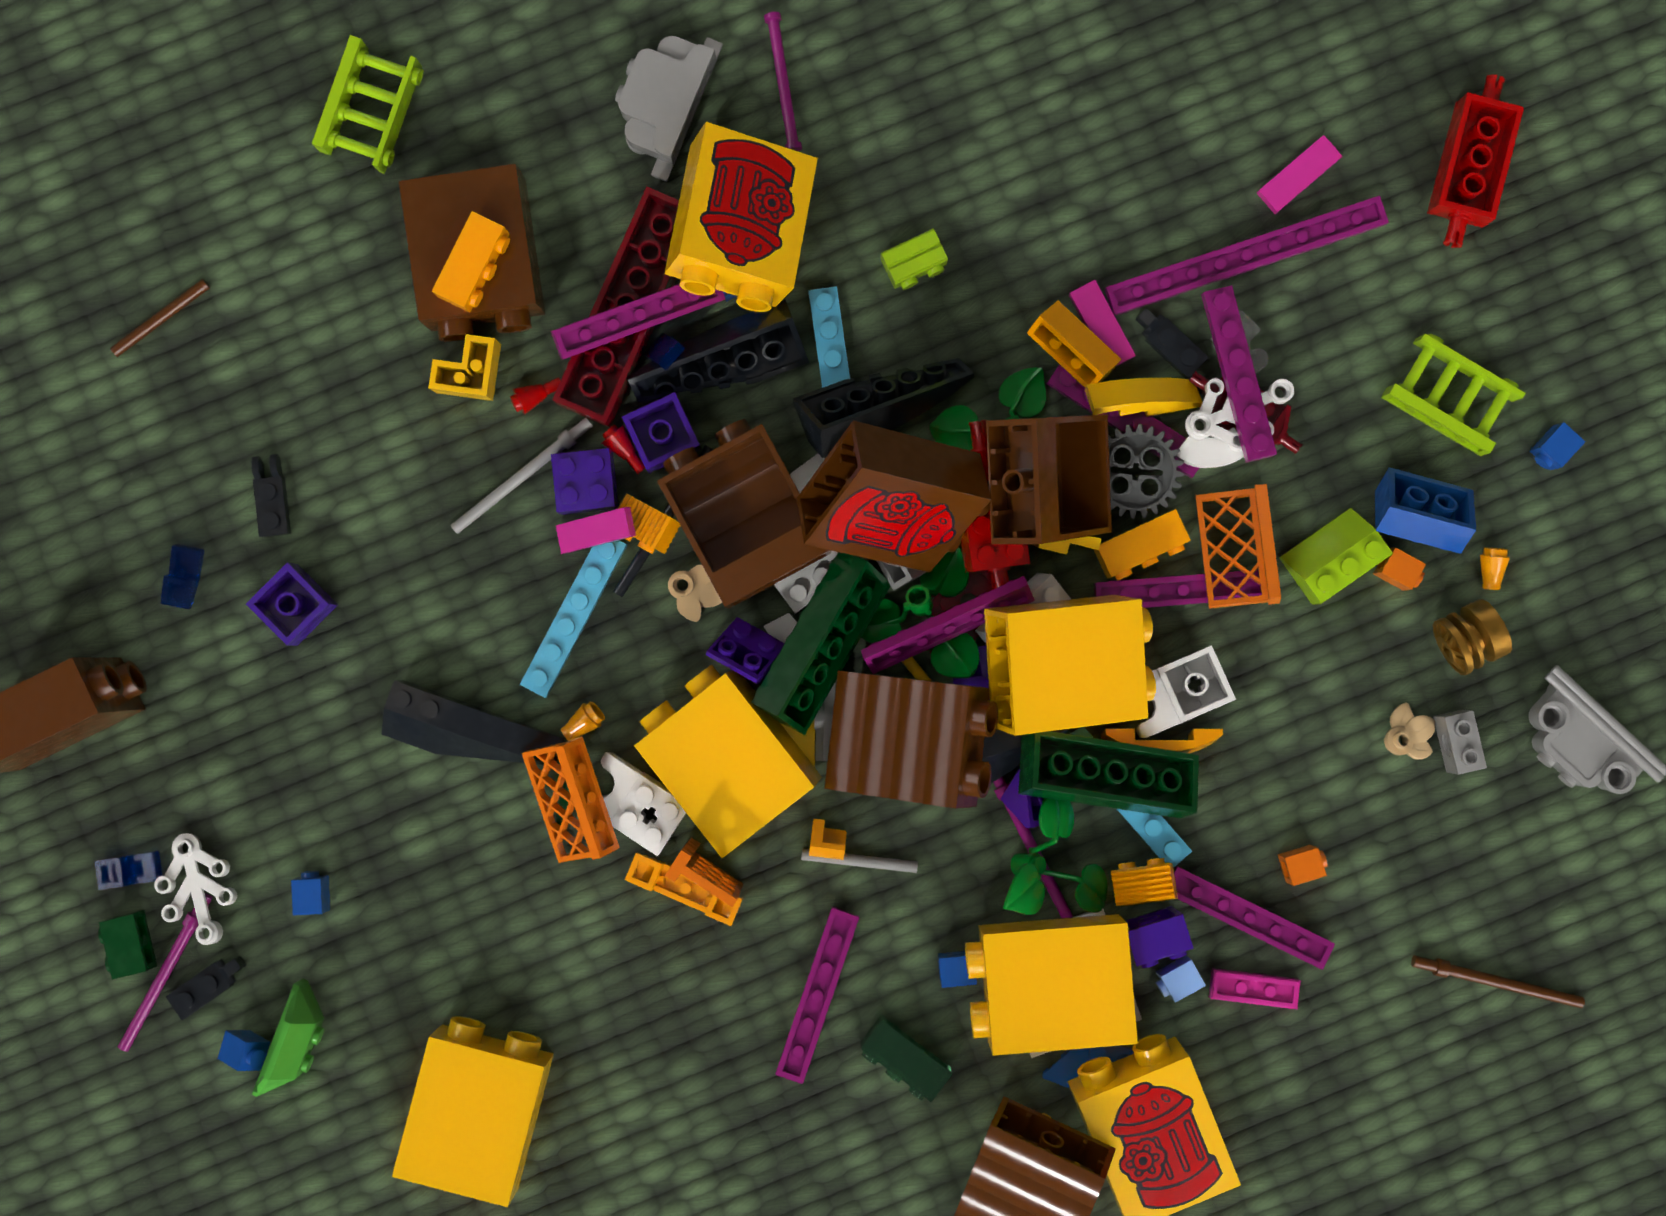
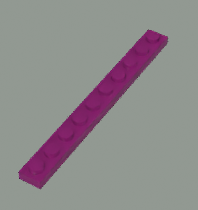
[1104,195,1389,316]

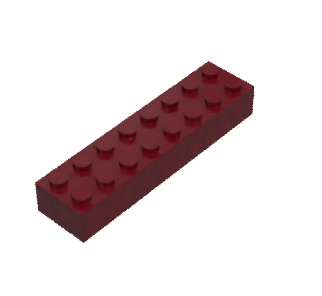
[552,186,679,428]

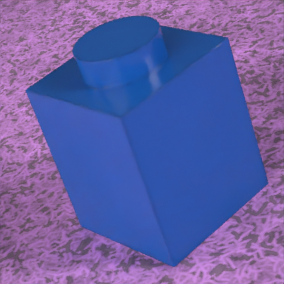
[1530,422,1586,470]
[291,871,330,916]
[937,951,977,988]
[217,1030,270,1071]

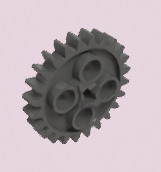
[1108,424,1185,519]

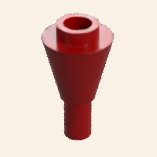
[509,377,561,415]
[601,424,645,474]

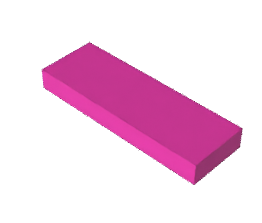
[1257,135,1343,214]
[1069,280,1136,367]
[556,507,636,554]
[1208,968,1301,1009]

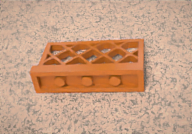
[1195,484,1281,609]
[522,737,620,863]
[665,837,743,907]

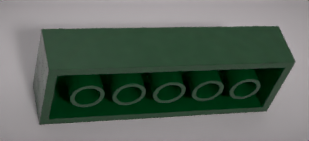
[751,552,891,735]
[1018,731,1199,818]

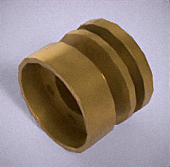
[1432,599,1512,675]

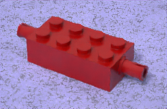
[1427,74,1524,248]
[961,420,1031,590]

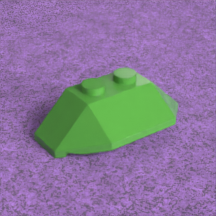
[251,978,324,1097]

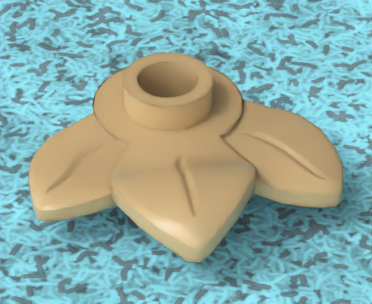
[668,565,722,622]
[1384,703,1435,760]

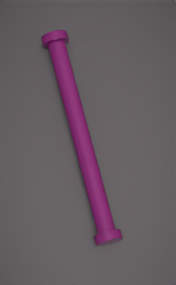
[764,12,802,151]

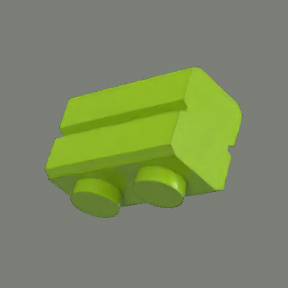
[880,229,948,290]

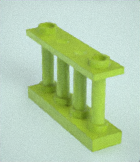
[312,35,423,174]
[1381,334,1526,456]

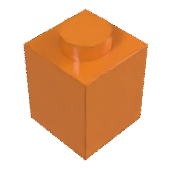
[1373,547,1426,591]
[1278,845,1328,886]

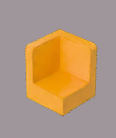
[809,819,847,860]

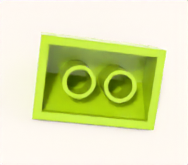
[1279,508,1393,605]

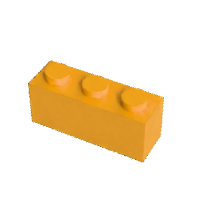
[432,211,510,313]
[1027,300,1122,388]
[1093,509,1191,581]

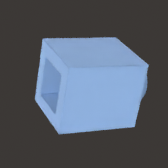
[1156,955,1206,1003]

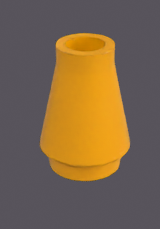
[1480,547,1510,590]
[561,701,605,741]

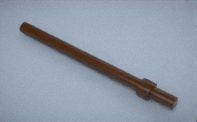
[1411,955,1585,1008]

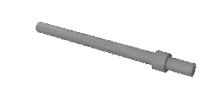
[450,417,593,534]

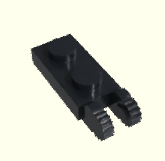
[251,454,291,538]

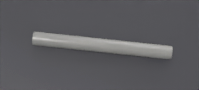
[801,849,918,873]

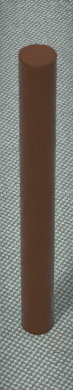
[110,279,210,357]

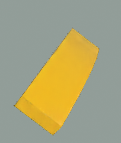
[1085,378,1202,417]

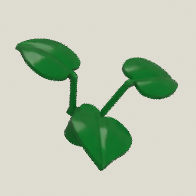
[929,368,1046,451]
[861,547,979,678]
[1003,798,1108,915]

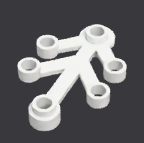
[1185,378,1294,451]
[154,833,237,945]

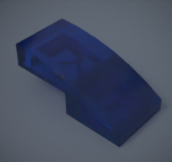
[643,333,685,370]
[160,544,205,610]
[94,851,163,890]

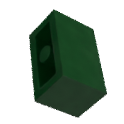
[98,910,157,980]

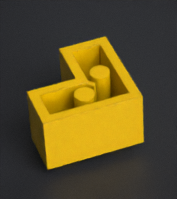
[428,334,501,401]

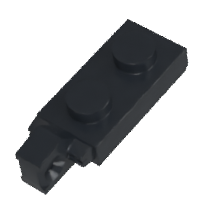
[1135,308,1209,379]
[166,956,246,1020]

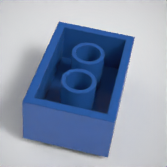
[1375,467,1476,554]

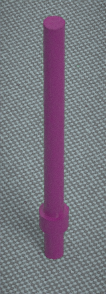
[993,776,1073,919]
[118,893,213,1052]

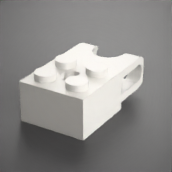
[1136,645,1236,738]
[601,752,687,856]

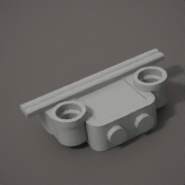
[615,36,723,182]
[1529,665,1666,794]

